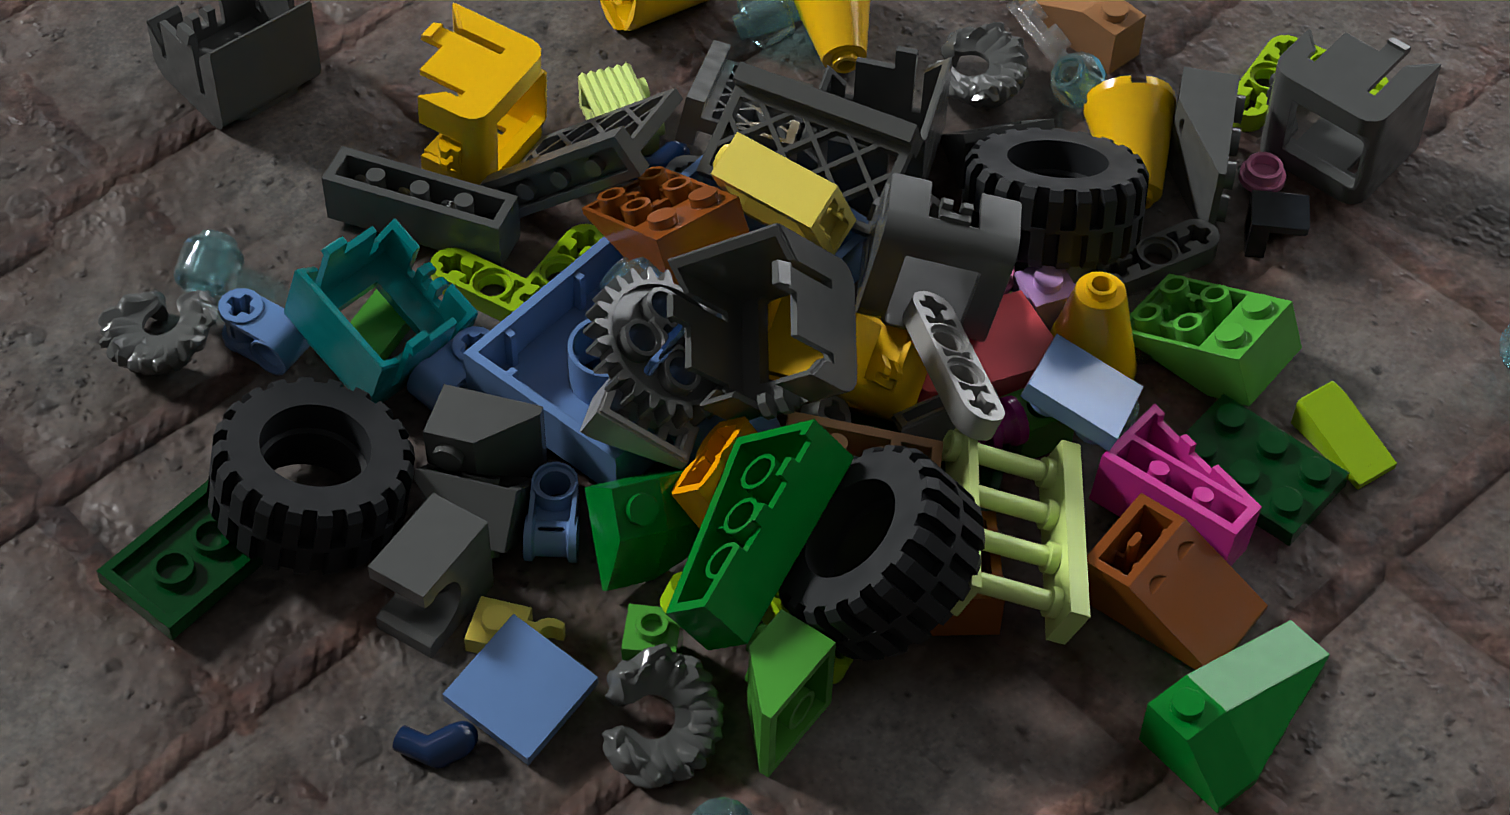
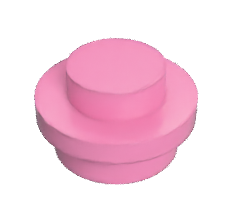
[1239,152,1286,192]

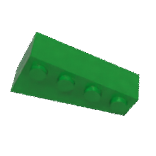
[666,419,854,651]

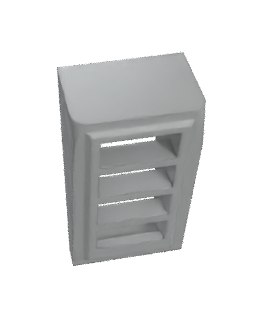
[580,377,699,470]

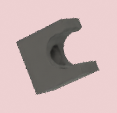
[368,493,494,658]

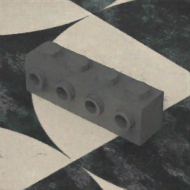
[321,146,521,267]

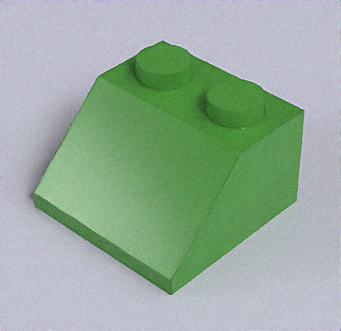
[745,609,836,777]

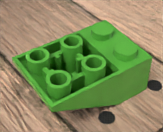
[1130,273,1302,406]

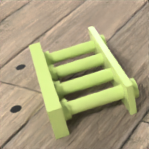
[942,428,1090,645]

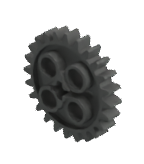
[583,267,722,429]

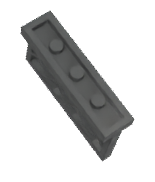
[675,40,814,158]
[696,61,923,237]
[480,87,683,218]

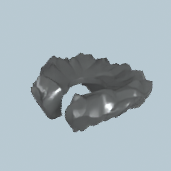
[928,22,1029,109]
[98,290,218,377]
[602,643,724,789]

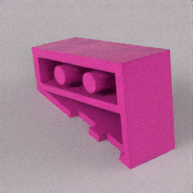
[1089,404,1262,566]

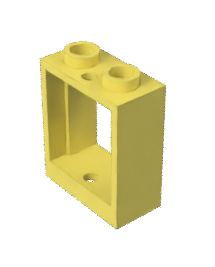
[710,132,856,255]

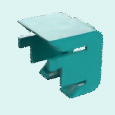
[284,219,478,403]

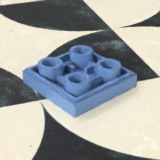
[1021,334,1143,451]
[442,614,598,766]

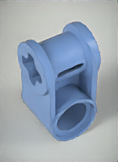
[218,288,310,375]
[407,326,490,411]
[523,462,580,563]

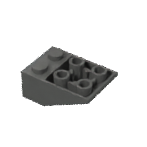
[1167,67,1246,226]

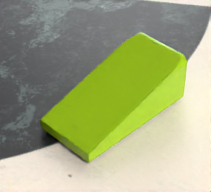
[1291,381,1397,490]

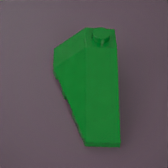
[585,464,700,591]
[1139,620,1330,813]

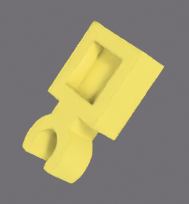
[464,596,566,654]

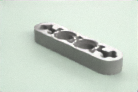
[902,291,1005,441]

